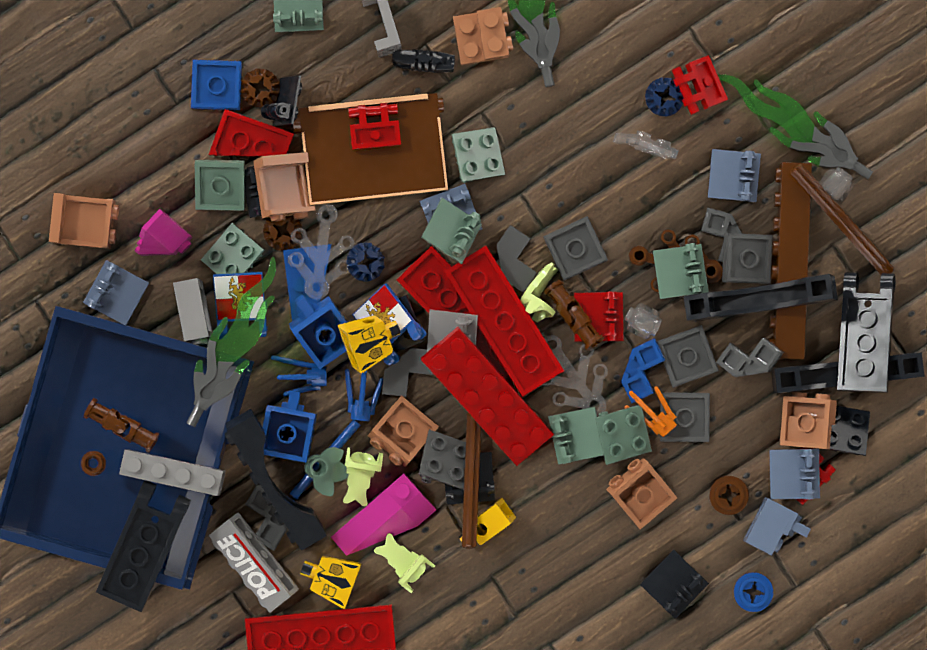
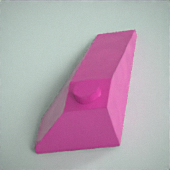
[135,209,193,256]
[331,473,436,556]

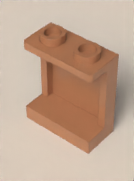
[253,152,316,222]
[49,193,119,249]

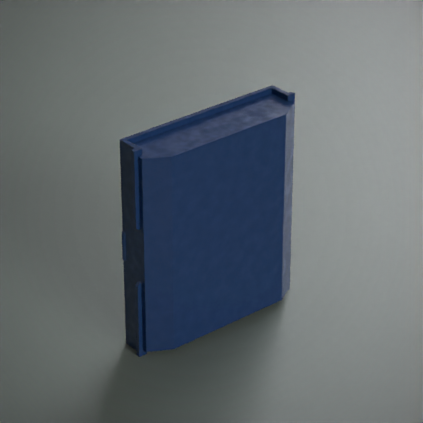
[0,306,255,590]

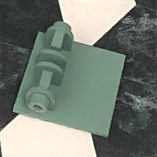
[273,0,324,32]
[451,127,505,183]
[421,198,482,264]
[201,223,265,274]
[653,243,709,299]
[595,405,652,465]
[548,407,603,464]

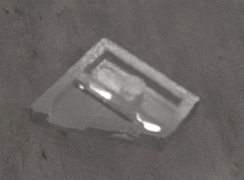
[613,131,679,159]

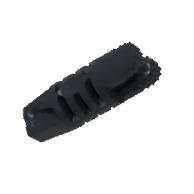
[392,49,455,73]

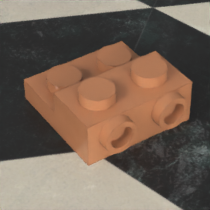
[453,7,513,66]
[780,392,837,449]
[368,395,439,467]
[606,458,677,529]

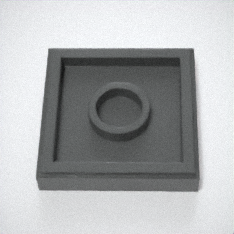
[543,216,608,281]
[722,233,773,284]
[657,325,719,388]
[660,392,710,442]

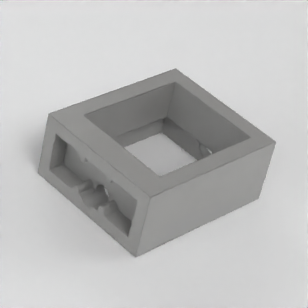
[173,278,214,346]

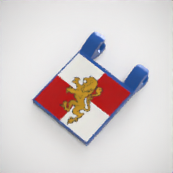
[213,272,268,339]
[352,283,427,365]

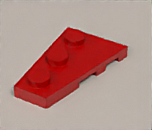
[208,109,294,157]

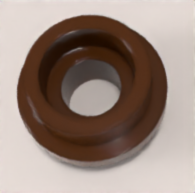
[81,451,106,476]

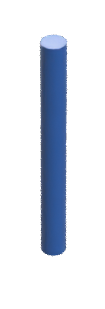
[290,420,361,499]

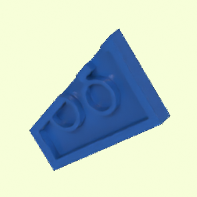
[283,244,332,321]

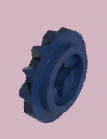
[645,77,684,116]
[347,243,385,282]

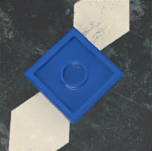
[191,60,242,111]

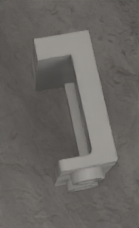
[361,0,402,58]

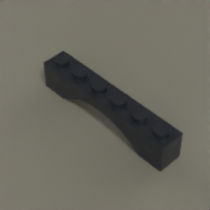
[684,274,838,322]
[771,352,925,393]
[224,409,327,551]

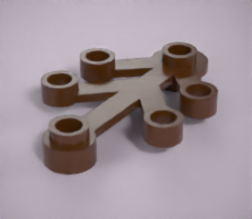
[629,229,723,298]

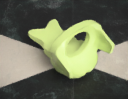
[520,262,558,323]
[343,448,383,506]
[374,533,435,593]

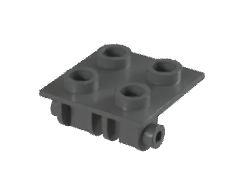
[418,429,466,490]

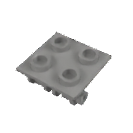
[427,309,478,352]

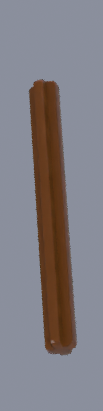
[791,164,894,275]
[462,412,481,549]

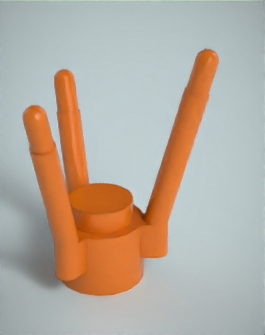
[624,386,677,437]

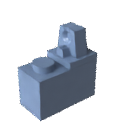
[743,497,811,555]

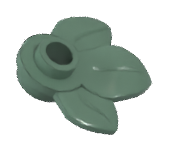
[304,447,348,496]

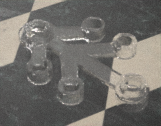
[288,204,354,300]
[542,335,608,417]

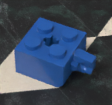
[289,294,347,369]
[263,390,317,463]

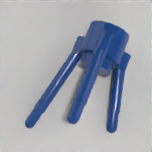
[271,355,327,396]
[345,369,383,421]

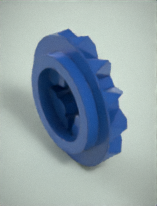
[734,572,773,612]

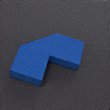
[621,338,666,403]

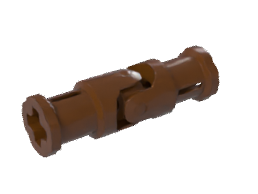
[544,280,604,351]
[83,398,160,453]

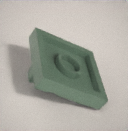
[195,160,245,210]

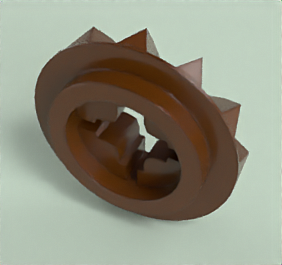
[241,68,280,108]
[263,216,302,251]
[709,476,749,515]

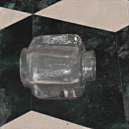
[818,167,854,204]
[624,303,662,339]

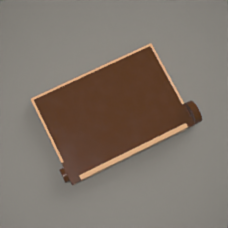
[293,93,448,206]

